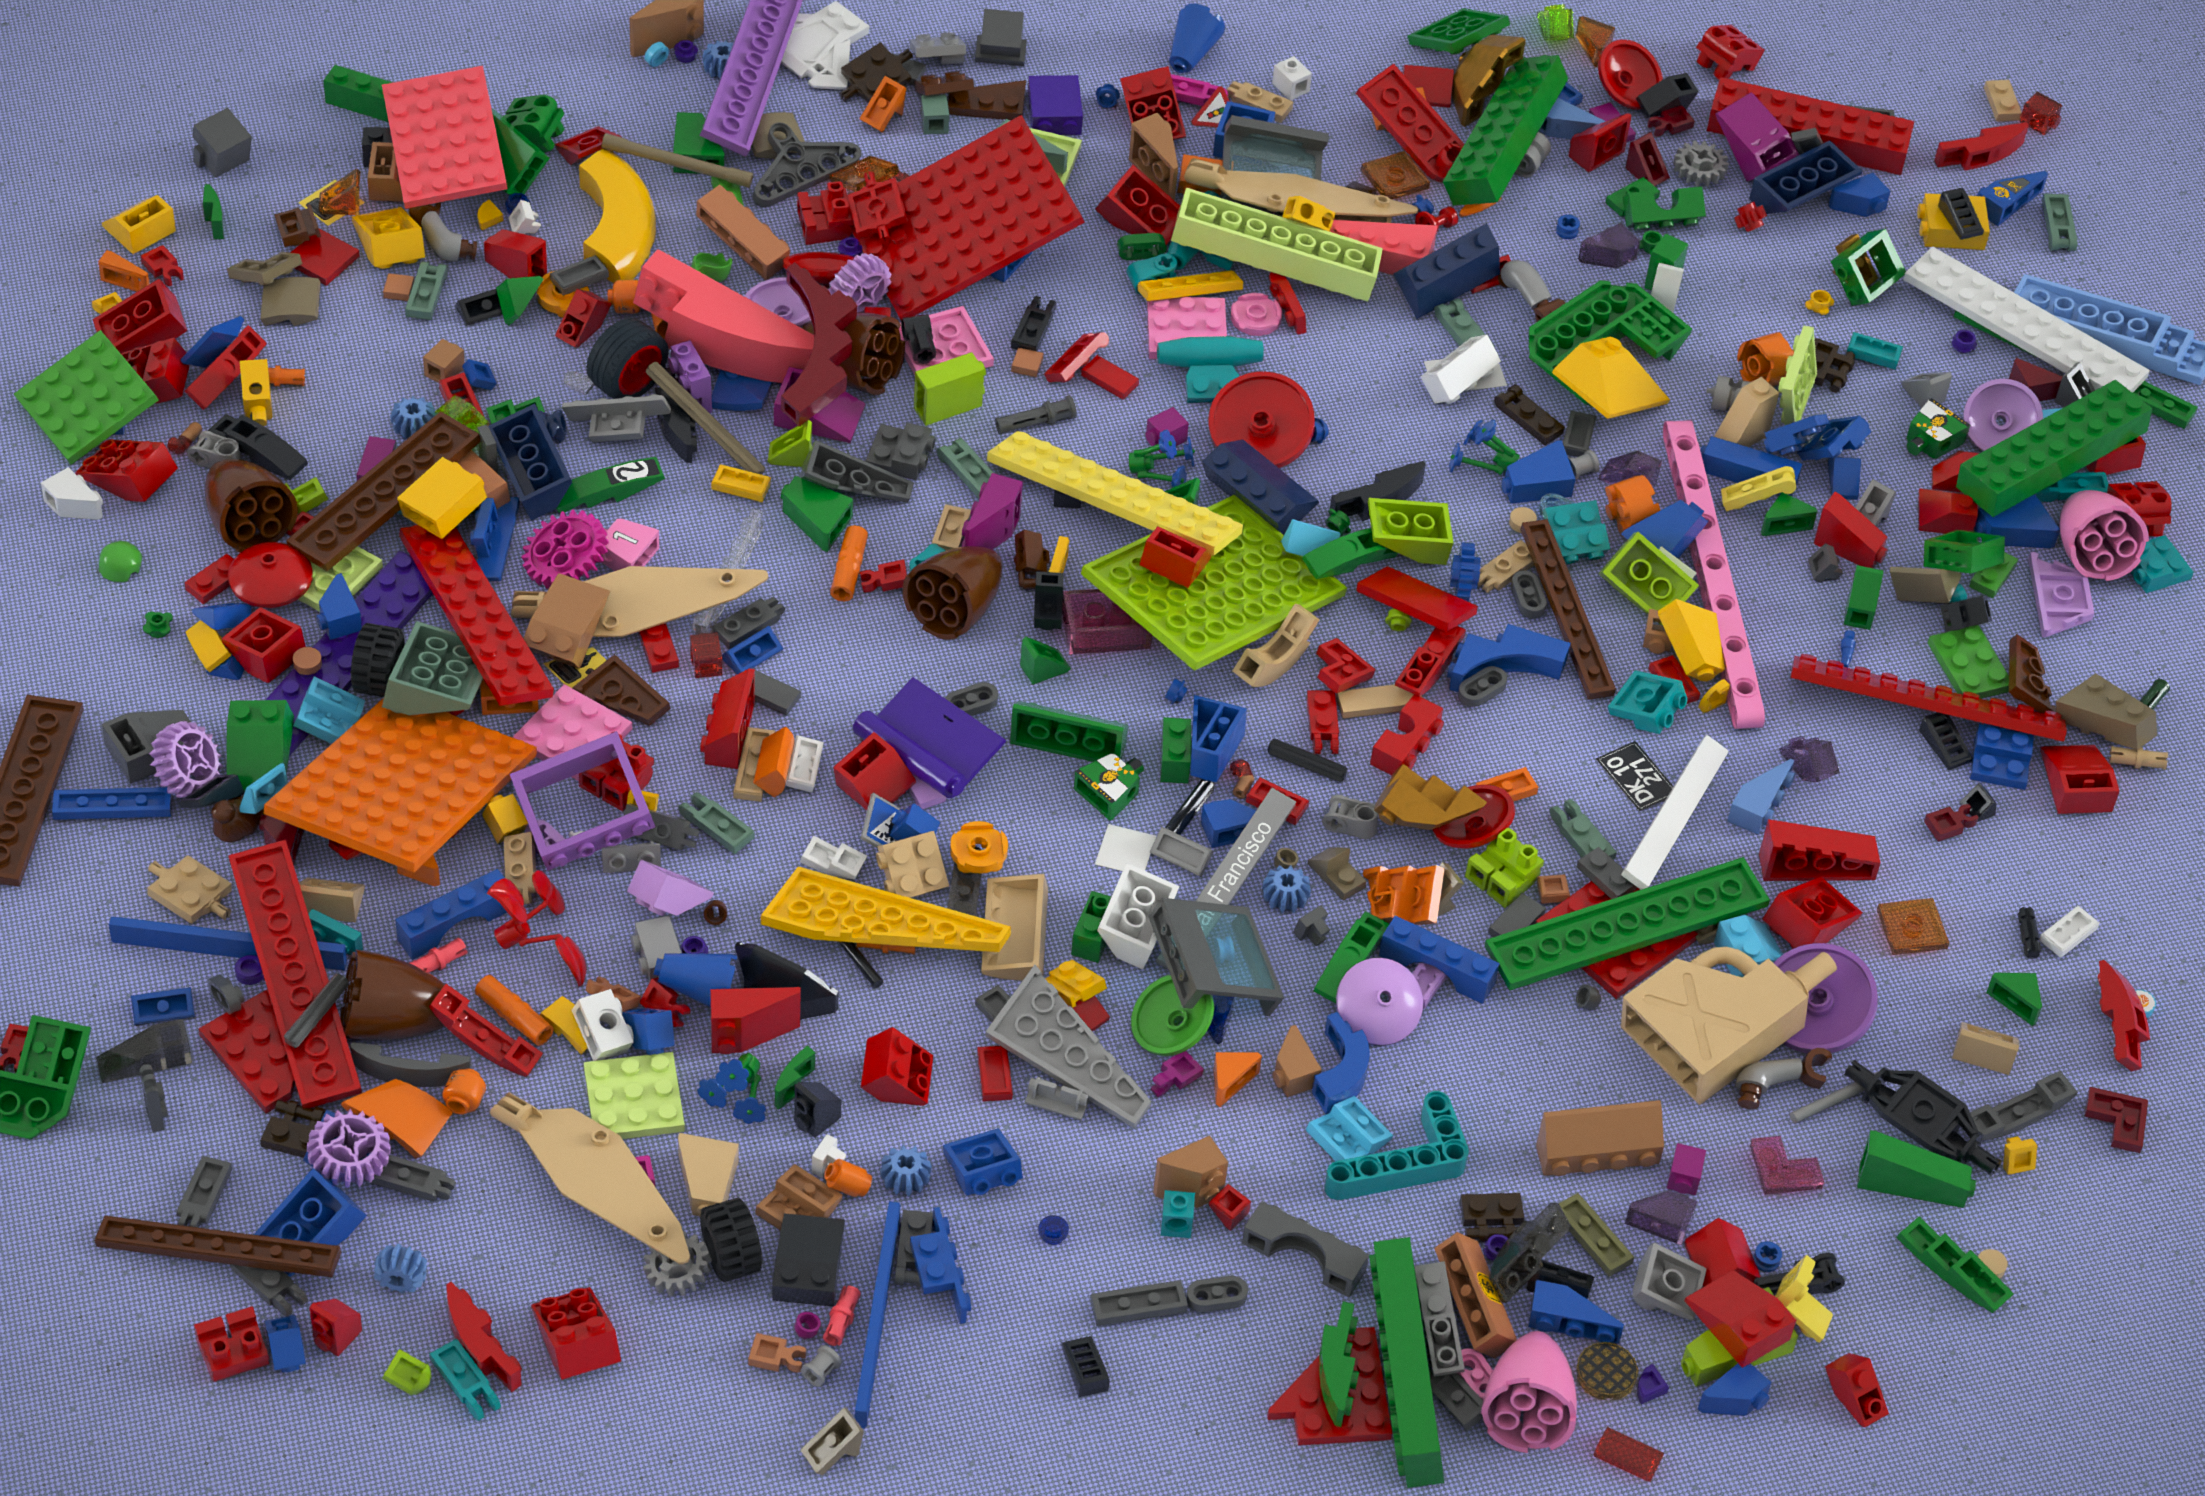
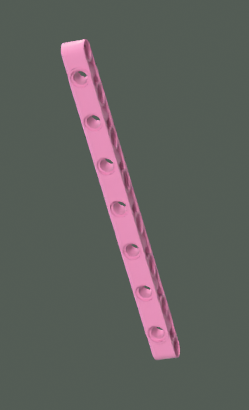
[1663,420,1764,729]

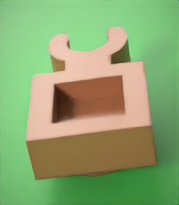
[585,976,641,1012]
[748,1333,806,1373]

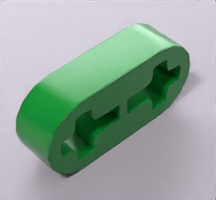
[1117,233,1167,260]

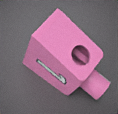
[600,518,659,571]

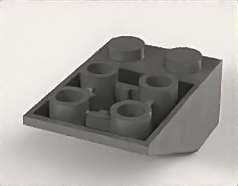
[102,710,191,784]

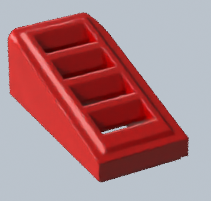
[439,372,484,425]

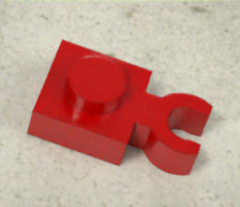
[140,245,184,287]
[859,559,908,593]
[640,978,691,1027]
[0,1023,29,1073]

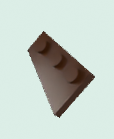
[2009,634,2056,714]
[572,654,671,726]

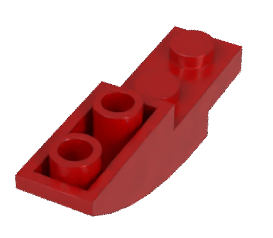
[1934,122,2029,171]
[184,325,267,410]
[1395,626,1466,697]
[2098,960,2150,1072]
[446,1282,522,1392]

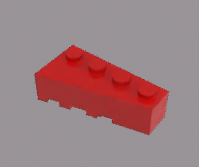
[1759,819,1881,881]

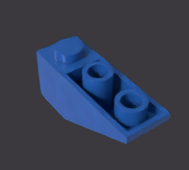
[1528,1280,1624,1344]

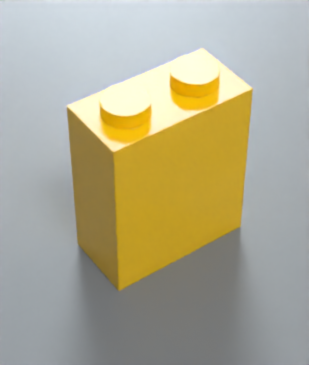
[1917,193,1990,250]
[397,457,487,539]

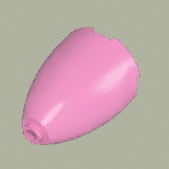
[2059,490,2149,581]
[1481,1331,1577,1453]

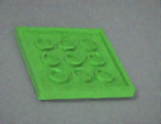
[14,330,158,465]

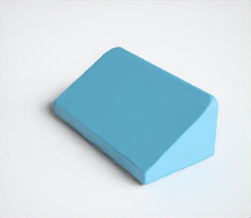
[1281,519,1341,556]
[239,763,288,814]

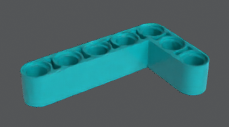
[1324,1091,1469,1200]

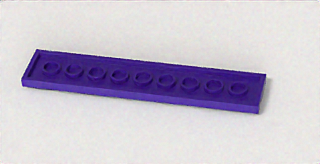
[266,550,433,757]

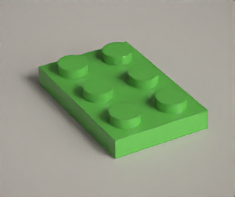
[1928,625,2009,699]

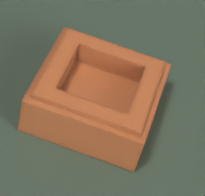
[383,273,414,301]
[1011,347,1044,377]
[1537,874,1570,904]

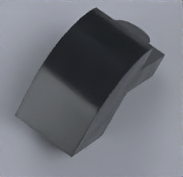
[1034,572,1064,631]
[1940,595,1992,632]

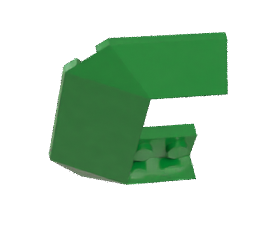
[1528,280,1692,408]
[0,1015,92,1140]

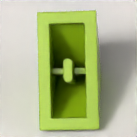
[767,420,812,467]

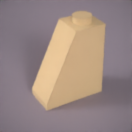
[1714,377,1779,447]
[678,1133,739,1217]

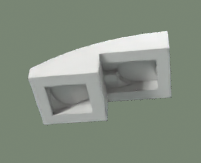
[800,836,867,880]

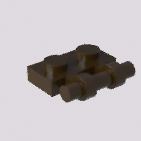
[1814,338,1855,393]
[260,1100,326,1158]
[1459,1193,1527,1243]

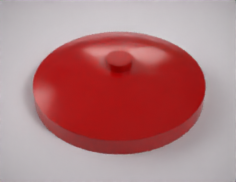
[1208,371,1315,468]

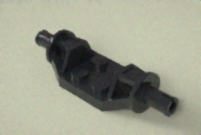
[1844,1060,2002,1176]

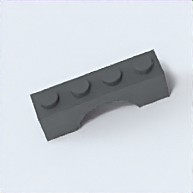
[1242,1201,1369,1298]

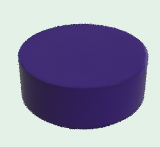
[234,955,264,985]

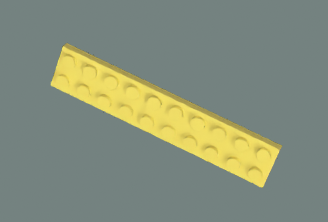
[987,431,1243,556]

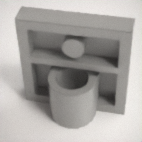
[909,32,966,65]

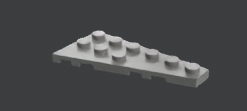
[985,965,1151,1129]

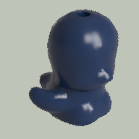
[539,410,567,443]

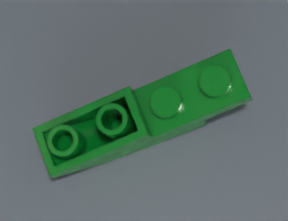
[1302,528,1398,579]
[1313,911,1389,1004]
[1319,1301,1359,1427]

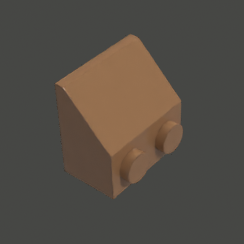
[1153,1135,1228,1208]

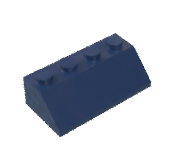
[1749,140,1862,214]
[1393,223,1500,319]
[487,404,572,521]
[1202,439,1319,535]

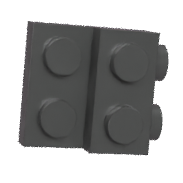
[866,423,936,480]

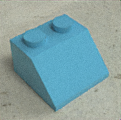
[1714,915,1783,977]

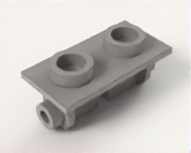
[601,841,661,873]
[1024,1076,1089,1120]

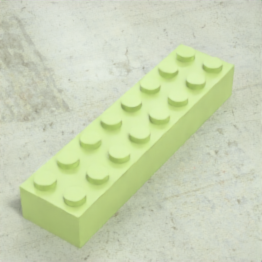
[1171,188,1383,302]

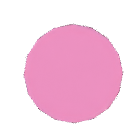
[1230,293,1282,336]

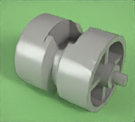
[1706,375,1751,411]

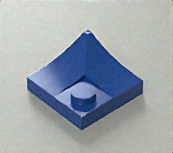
[712,369,773,411]

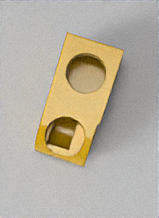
[1282,196,1336,232]

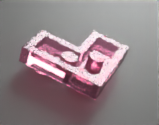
[1750,1136,1824,1195]

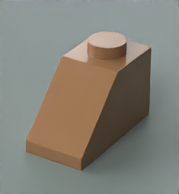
[1273,1025,1322,1097]

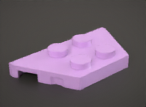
[2028,552,2094,637]

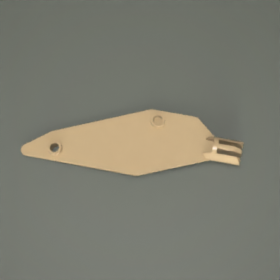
[1184,158,1418,217]
[511,566,768,637]
[490,1092,690,1264]

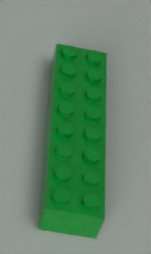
[1443,55,1568,206]
[1956,379,2153,517]
[1369,1237,1445,1488]

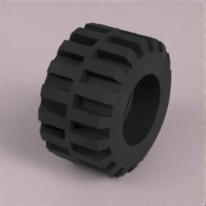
[351,623,405,697]
[700,1198,762,1282]

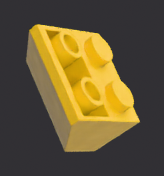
[102,195,176,254]

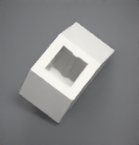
[41,467,103,520]

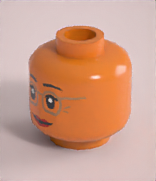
[608,280,641,314]
[442,1068,486,1115]

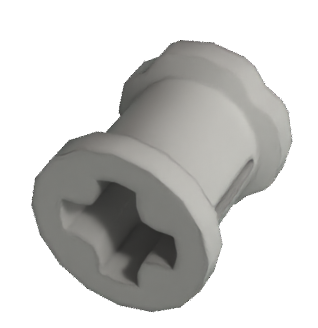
[1568,450,1599,480]
[800,1345,842,1387]

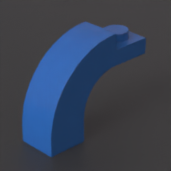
[1312,1012,1370,1114]

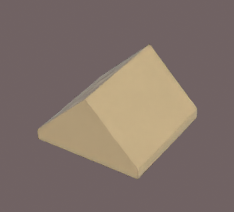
[299,877,365,923]
[1952,1022,2019,1075]

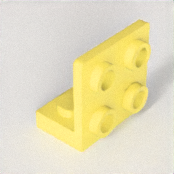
[1775,1254,1833,1343]

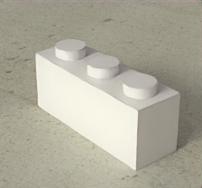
[1420,334,1501,404]

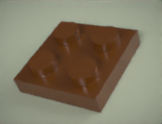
[914,71,974,96]

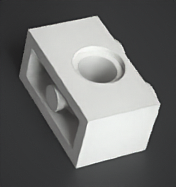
[572,989,634,1061]

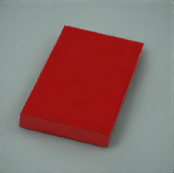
[1356,566,1478,632]

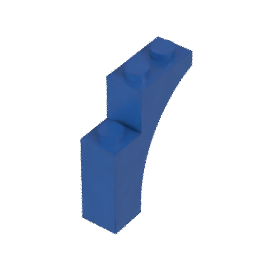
[1447,624,1571,692]

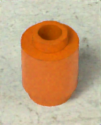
[824,1159,872,1197]

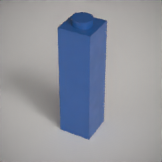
[1701,436,1802,497]

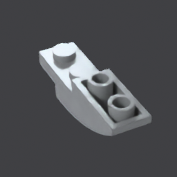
[1414,1261,1465,1377]

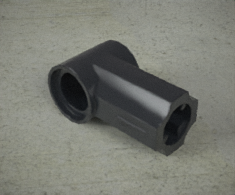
[901,314,936,364]

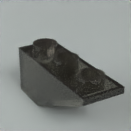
[96,1019,192,1083]

